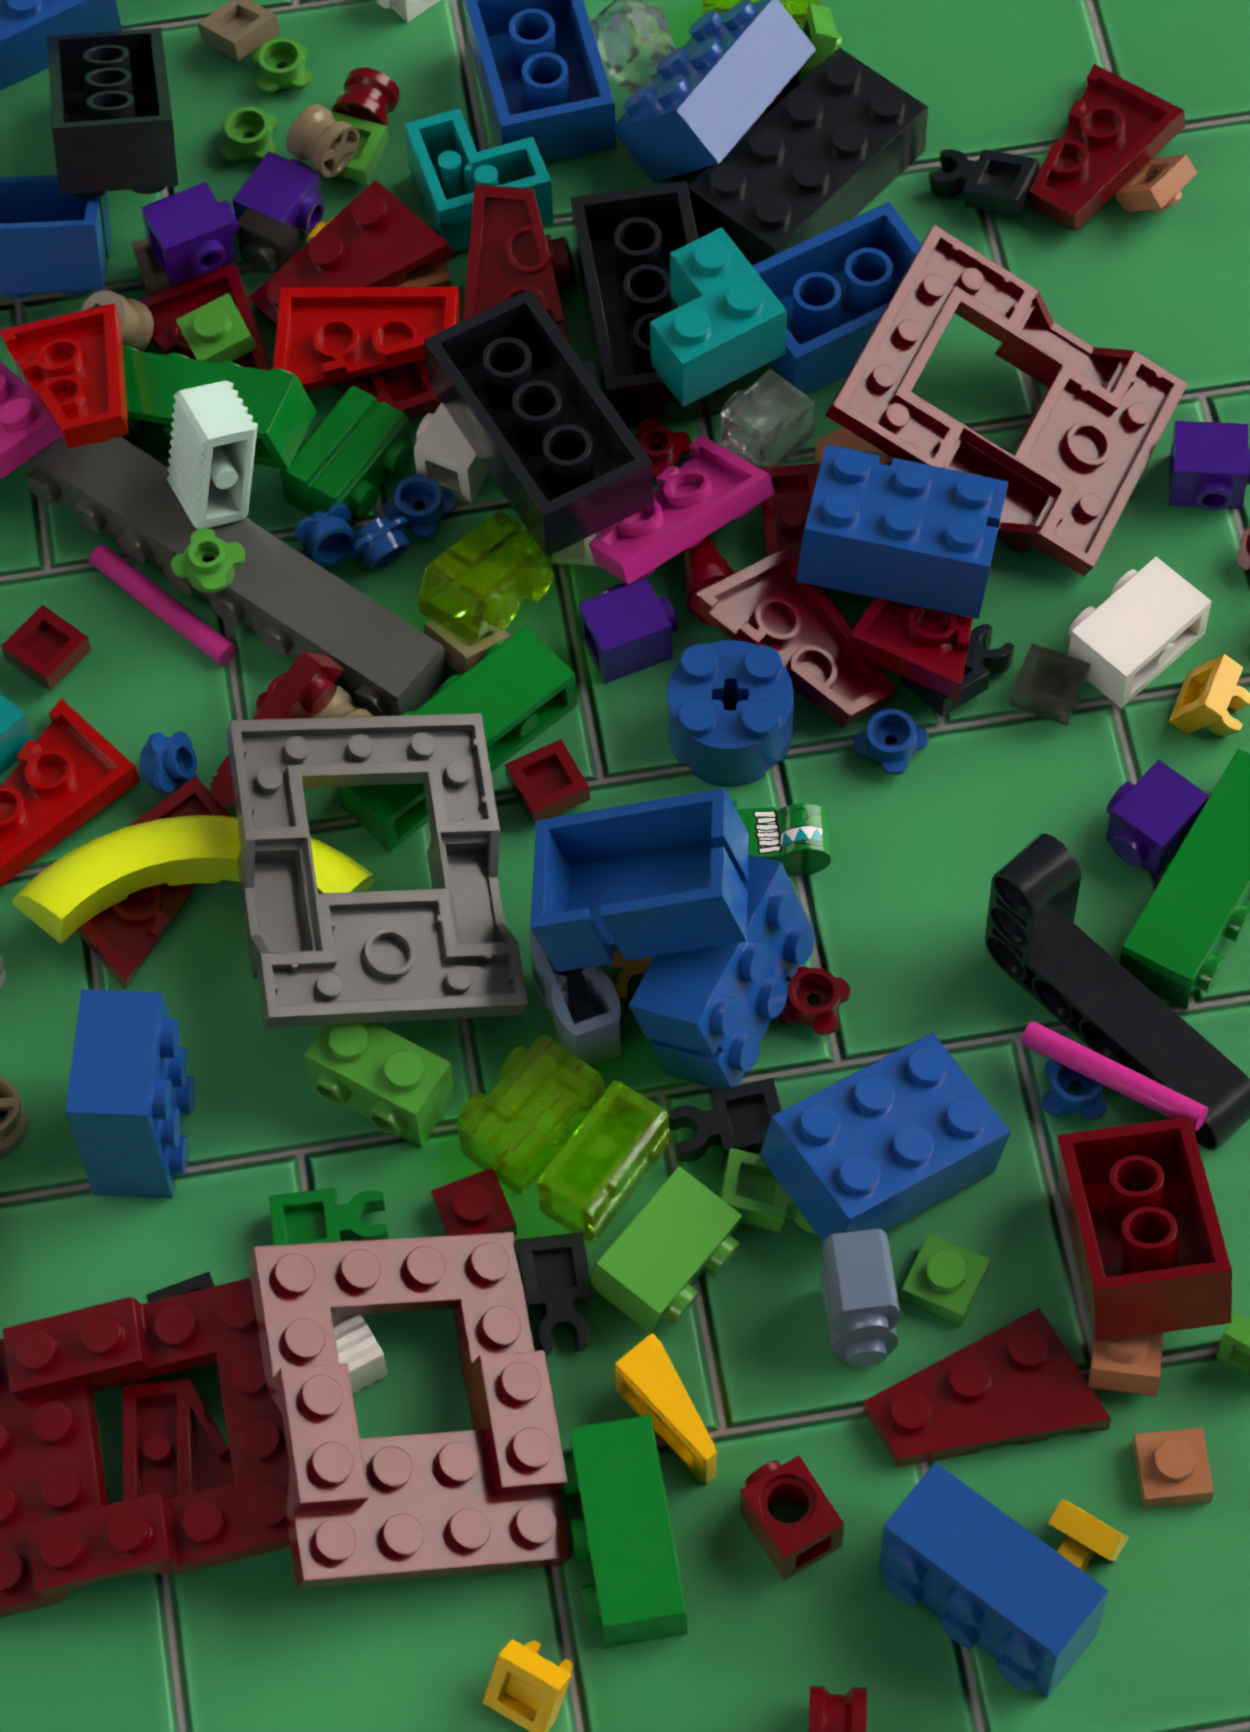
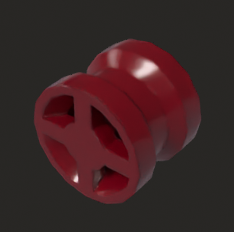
[331,67,401,127]
[808,1685,867,1732]

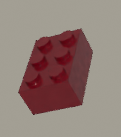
[1057,1117,1232,1342]

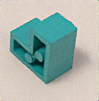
[404,108,554,252]
[650,227,787,407]

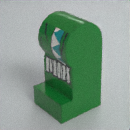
[732,801,831,877]

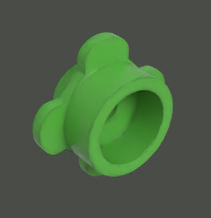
[253,37,312,94]
[220,106,278,162]
[171,528,246,593]

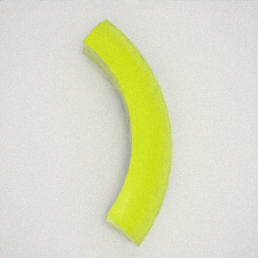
[12,815,375,944]

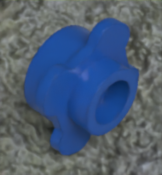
[383,475,455,539]
[294,504,357,566]
[351,516,411,570]
[853,708,928,775]
[140,731,198,794]
[1041,1059,1107,1121]

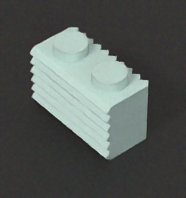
[166,380,258,529]

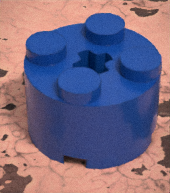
[667,640,794,787]

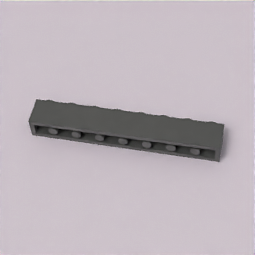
[24,436,448,716]

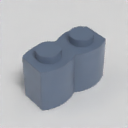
[529,929,623,1070]
[820,1228,901,1367]

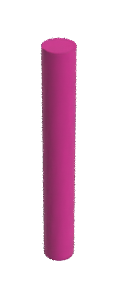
[89,544,237,666]
[1021,1021,1209,1131]

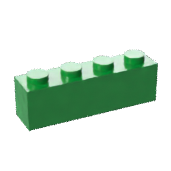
[121,345,317,470]
[337,626,577,853]
[1119,748,1250,1009]

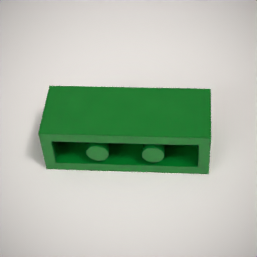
[563,1415,688,1648]

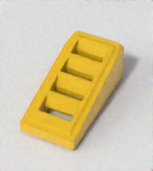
[615,1333,717,1485]

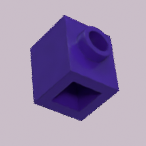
[232,151,325,258]
[141,182,239,286]
[1169,421,1250,511]
[579,578,679,684]
[1106,759,1209,877]

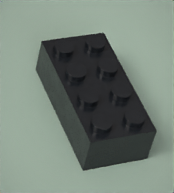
[47,28,178,199]
[688,47,928,266]
[570,181,726,428]
[424,289,654,557]

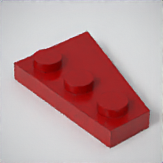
[273,287,460,391]
[0,303,129,448]
[0,698,141,887]

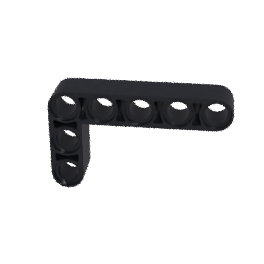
[985,833,1250,1151]

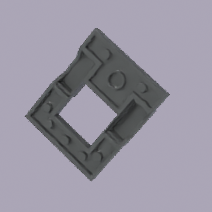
[226,713,528,1028]

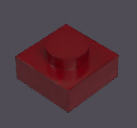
[1,605,91,691]
[505,739,590,825]
[431,1167,518,1236]

